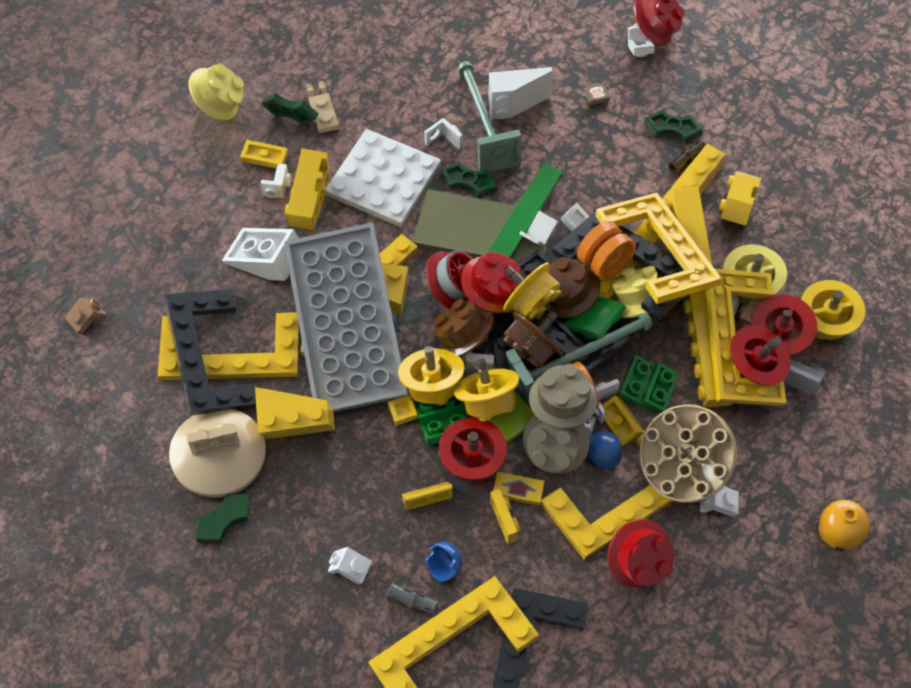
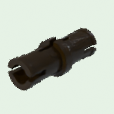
[668,140,706,174]

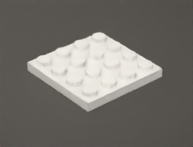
[325,129,441,227]

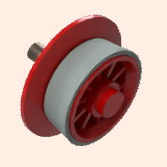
[426,250,473,309]

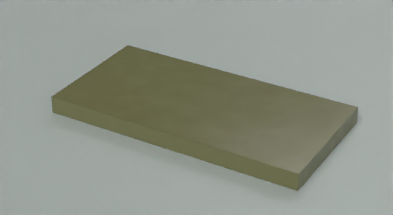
[412,189,555,263]

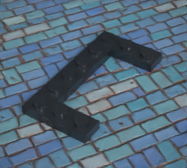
[552,211,685,320]
[512,249,635,374]
[164,289,256,416]
[492,588,588,688]

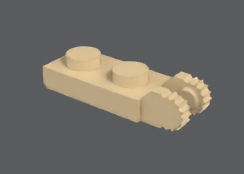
[306,81,339,134]

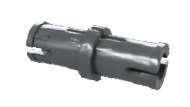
[387,583,439,615]

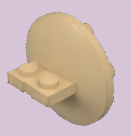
[640,404,737,503]
[169,409,266,498]

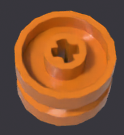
[577,221,636,280]

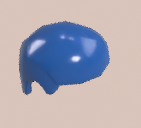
[587,431,622,469]
[426,541,463,582]

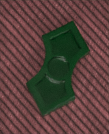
[261,93,319,125]
[644,110,703,143]
[440,162,498,198]
[196,494,250,543]

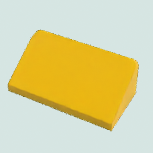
[598,395,645,447]
[402,482,452,510]

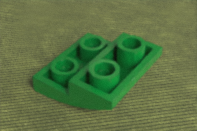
[564,297,627,339]
[617,355,679,413]
[413,395,468,446]

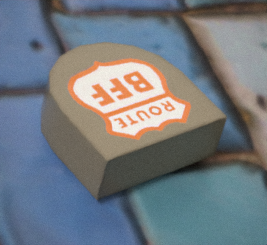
[586,83,610,106]

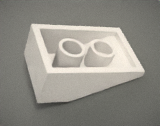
[488,67,552,119]
[222,228,299,281]

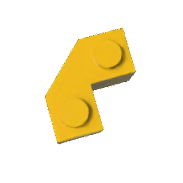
[718,171,762,226]

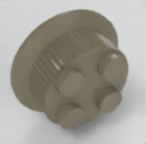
[529,364,597,429]
[523,415,590,474]

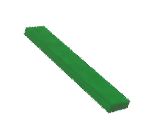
[487,163,563,258]

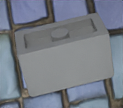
[783,359,825,396]

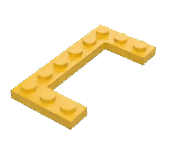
[596,193,722,304]
[705,269,786,406]
[158,312,299,381]
[541,434,674,560]
[368,576,539,688]

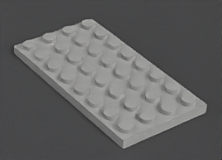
[284,222,408,412]

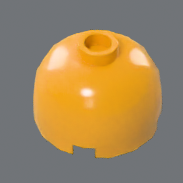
[818,500,870,550]

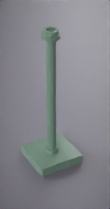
[458,61,521,172]
[506,313,653,408]

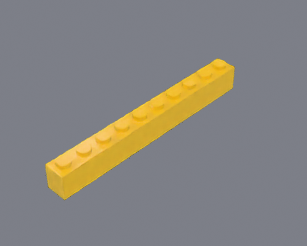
[599,144,726,300]
[666,186,732,408]

